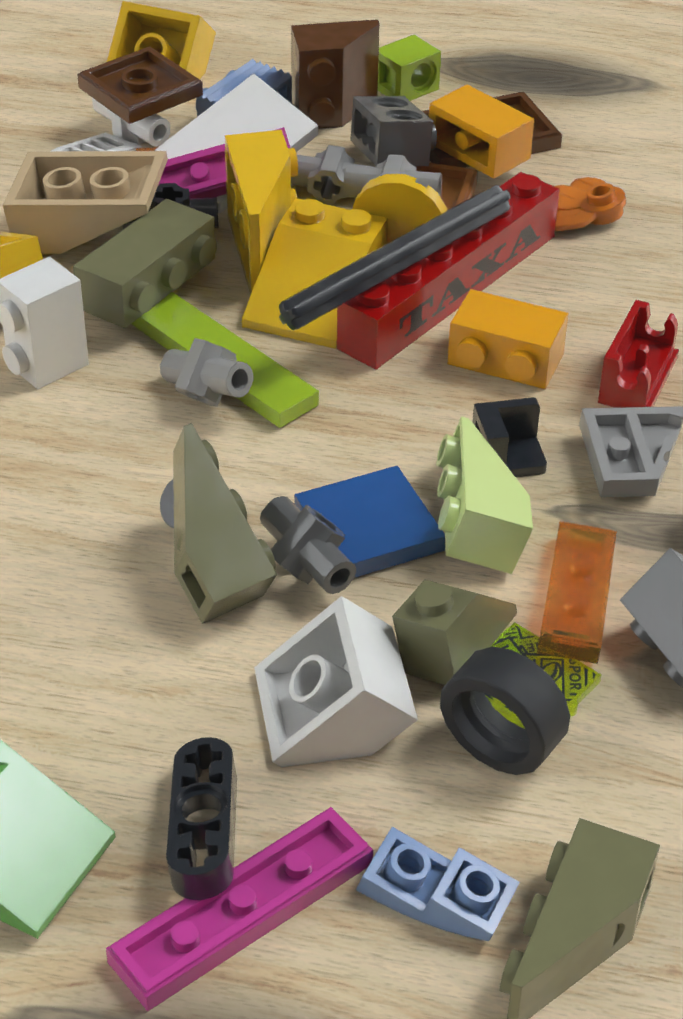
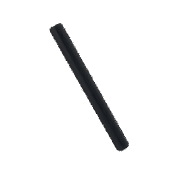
[279,185,511,330]

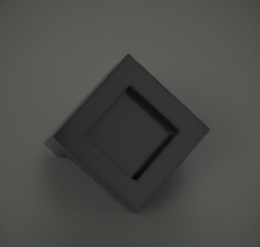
[472,397,547,477]

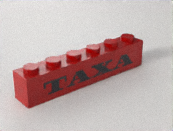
[337,172,560,370]

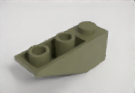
[173,423,277,624]
[499,818,660,1019]

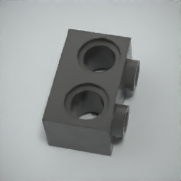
[350,96,437,166]

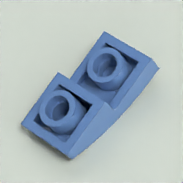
[356,827,520,941]

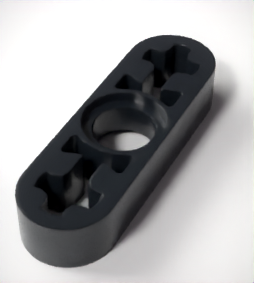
[166,737,237,900]

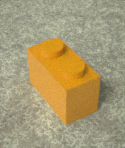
[429,84,534,179]
[447,289,569,390]

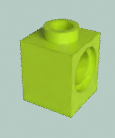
[378,35,441,101]

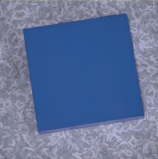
[294,465,445,577]

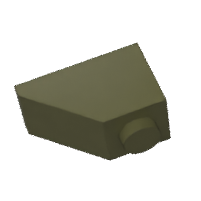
[392,579,517,685]

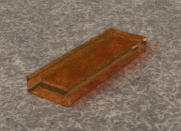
[537,521,617,664]

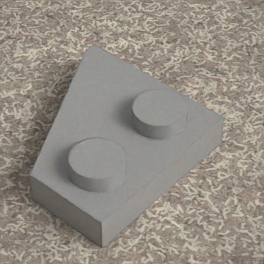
[579,406,683,497]

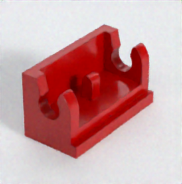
[598,300,679,408]

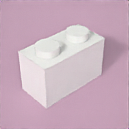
[0,256,89,390]

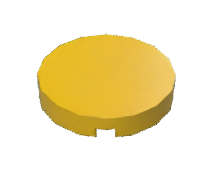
[352,174,447,243]

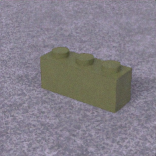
[73,199,217,328]

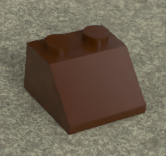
[291,19,380,129]

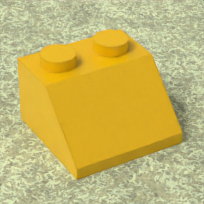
[106,1,216,79]

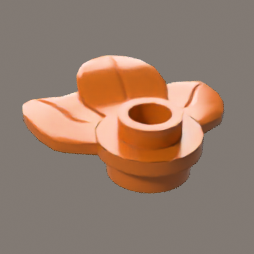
[554,177,626,231]

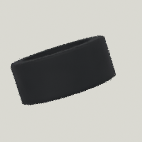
[440,647,570,775]

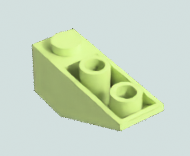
[436,416,533,574]

